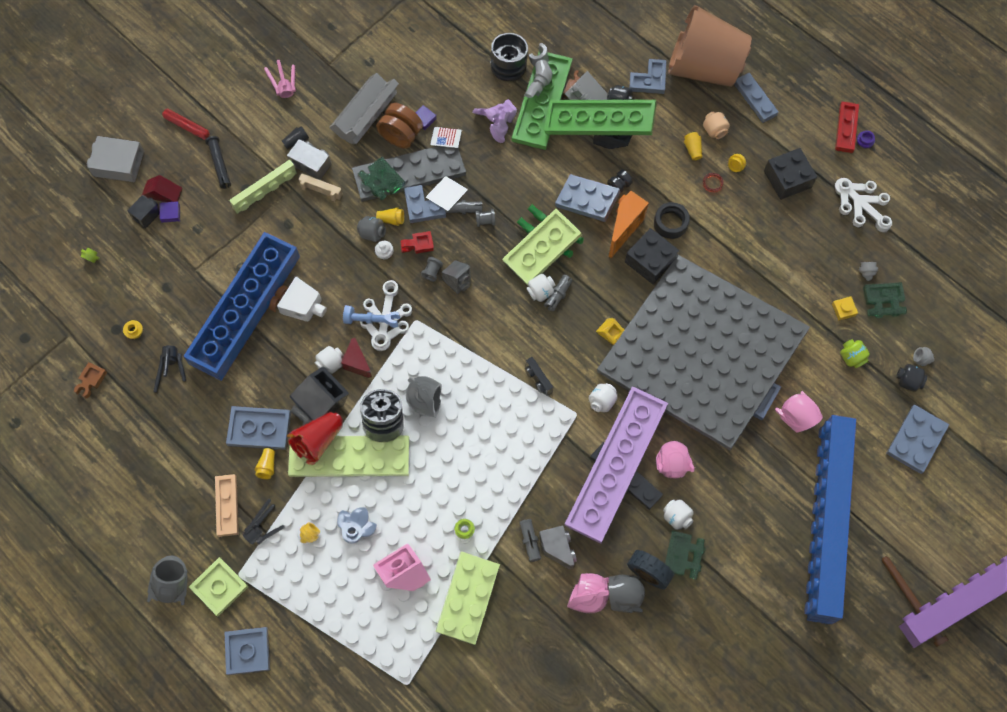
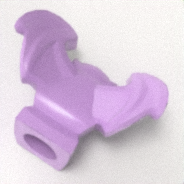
[472,99,517,143]

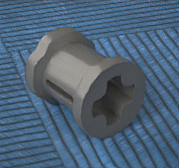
[476,209,495,227]
[421,257,443,282]

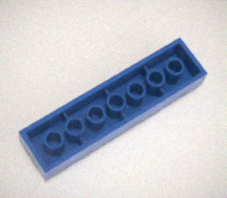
[183,232,300,381]

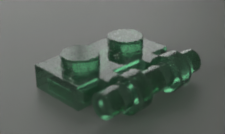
[358,157,405,200]
[863,282,907,318]
[665,530,705,580]

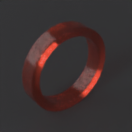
[703,173,723,192]

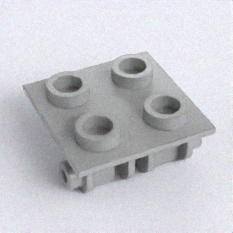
[565,71,607,100]

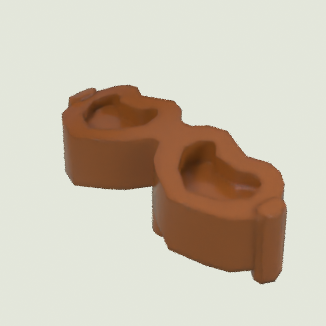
[269,285,289,312]

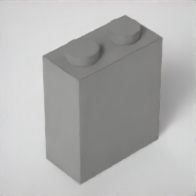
[87,136,144,182]

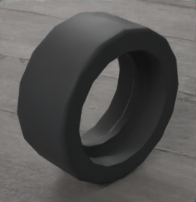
[654,202,690,239]

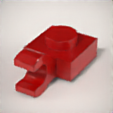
[400,231,434,254]

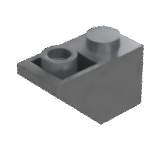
[539,525,577,569]

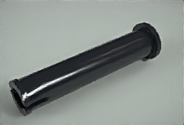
[205,136,231,189]

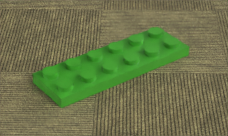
[512,52,573,150]
[544,100,657,135]

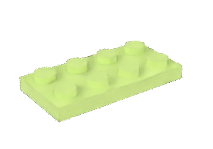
[502,209,582,285]
[435,551,500,645]

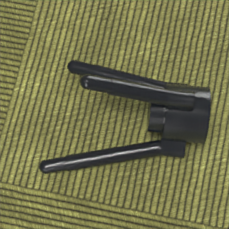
[153,345,186,393]
[242,499,285,545]

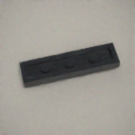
[590,442,663,510]

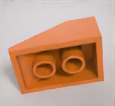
[609,191,649,258]

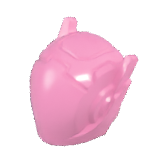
[775,391,823,433]
[656,441,694,478]
[567,574,609,613]

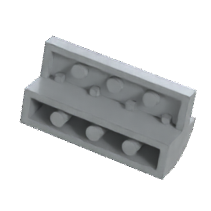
[329,73,399,144]

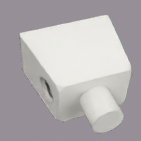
[277,277,327,321]

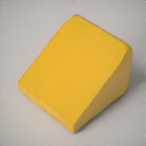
[596,318,624,345]

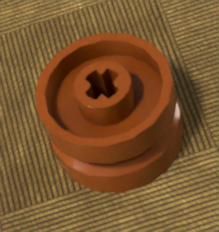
[376,103,423,148]

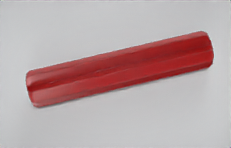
[162,109,210,140]

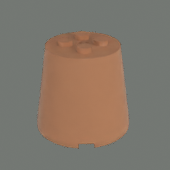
[668,5,752,87]

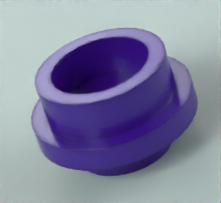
[857,130,875,148]

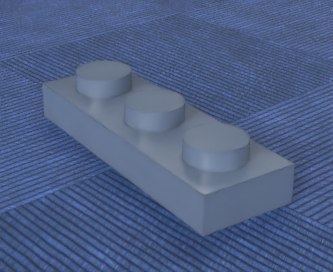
[734,73,778,123]

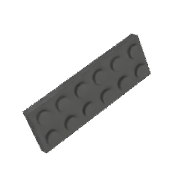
[352,146,466,202]

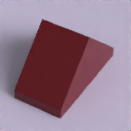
[141,175,182,202]
[341,338,372,378]

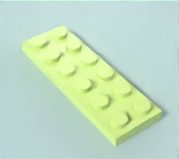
[288,436,409,477]

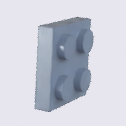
[225,627,270,675]

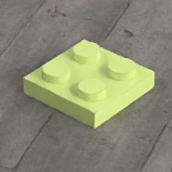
[189,557,249,616]

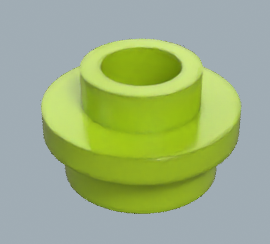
[80,248,100,263]
[454,519,475,539]

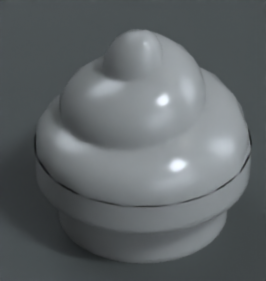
[859,262,878,281]
[913,347,934,366]

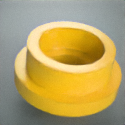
[123,320,143,339]

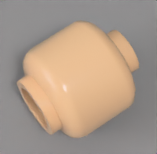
[703,112,730,139]

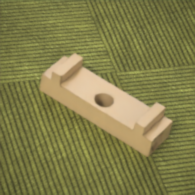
[299,174,343,202]

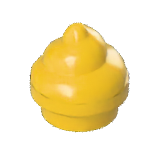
[728,154,746,172]
[300,522,320,543]

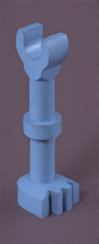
[343,306,400,328]

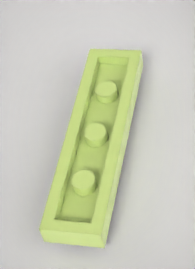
[230,160,297,214]

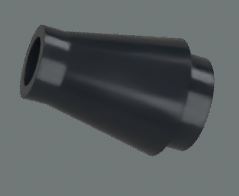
[281,126,309,150]

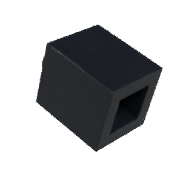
[127,195,160,229]

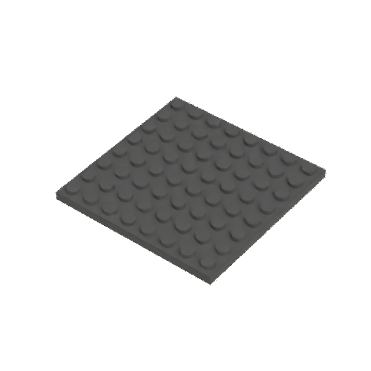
[597,255,810,451]

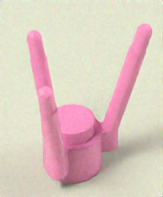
[264,60,296,98]

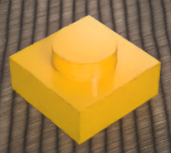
[832,297,858,320]

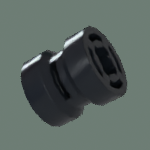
[607,169,633,193]

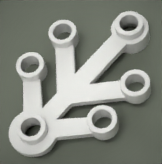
[835,178,892,232]
[360,280,412,351]

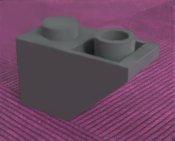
[442,260,471,294]

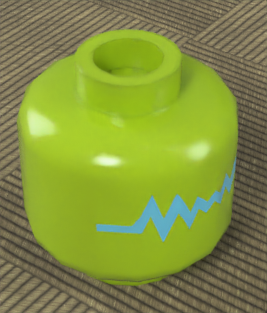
[840,339,870,368]

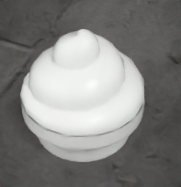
[375,241,394,259]

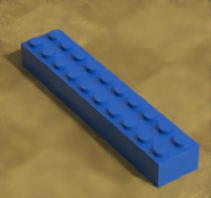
[805,415,856,625]

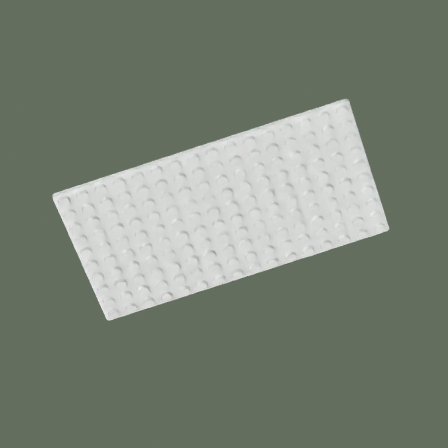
[239,320,577,685]

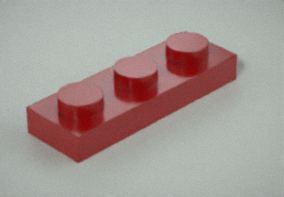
[835,101,859,153]

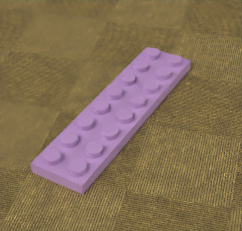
[564,386,668,543]

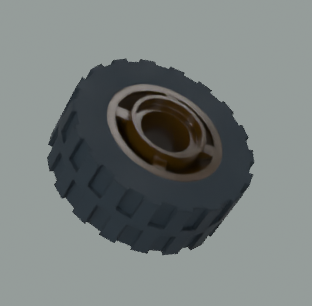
[627,550,675,590]

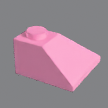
[373,543,431,591]

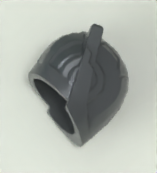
[406,376,442,418]
[147,555,188,606]
[609,575,645,613]

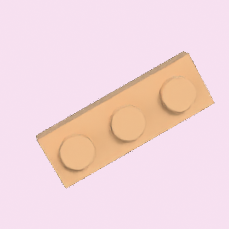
[215,474,239,537]

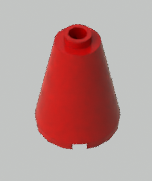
[287,412,343,465]

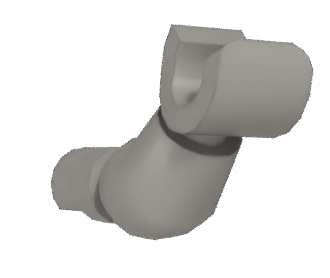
[524,43,553,98]

